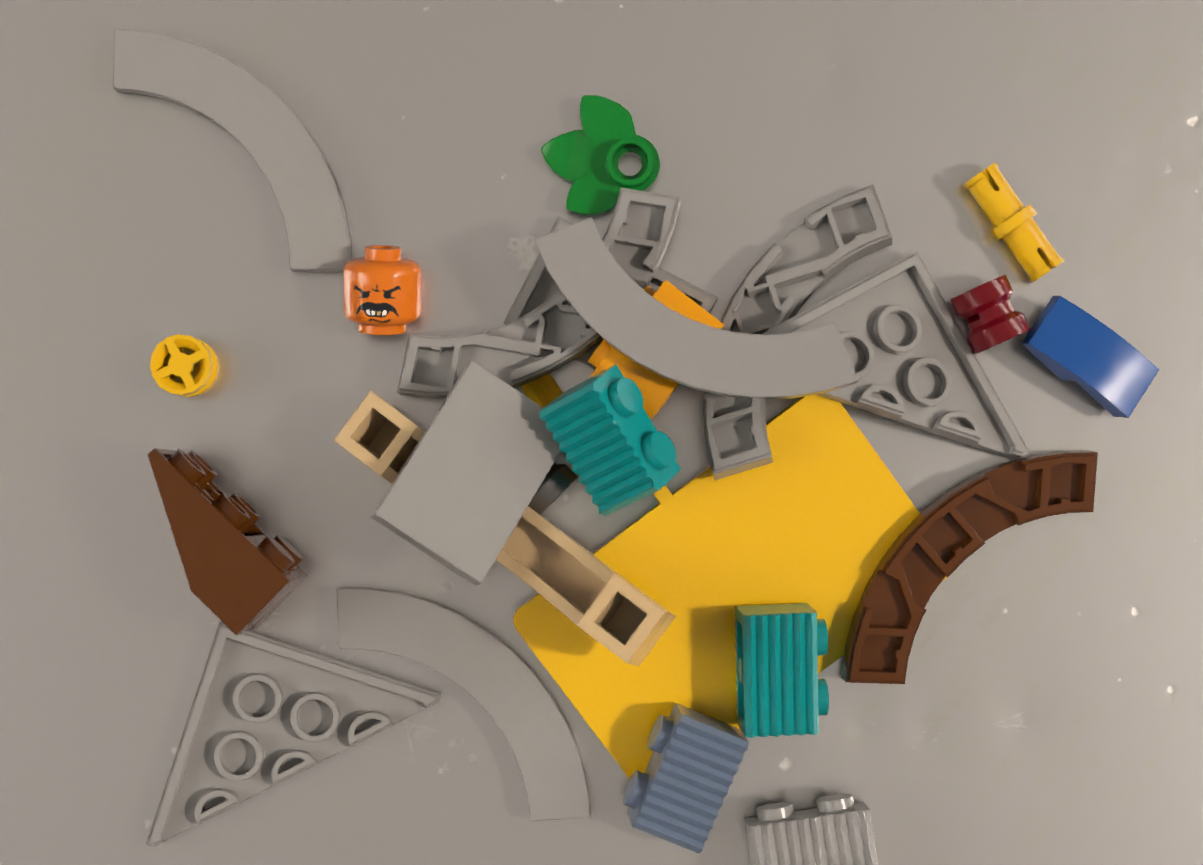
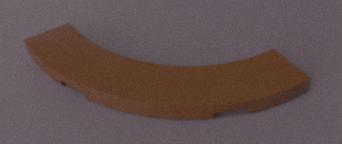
[841,450,1098,684]

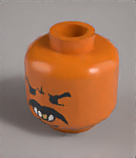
[343,245,422,335]

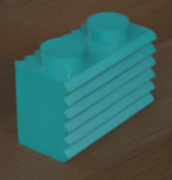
[539,364,681,516]
[735,603,829,738]

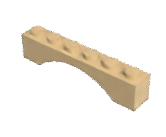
[334,391,676,666]

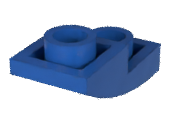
[1021,296,1159,418]

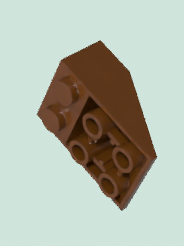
[148,448,308,635]

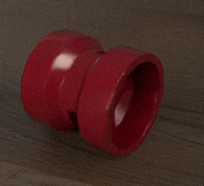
[950,274,1031,354]

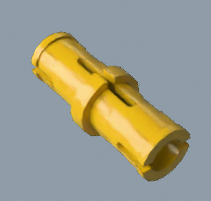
[963,162,1064,283]

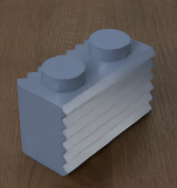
[623,703,749,853]

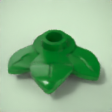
[541,95,660,216]

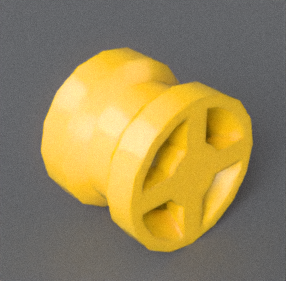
[150,334,220,397]

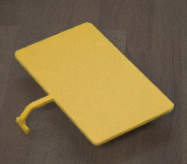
[513,394,947,779]

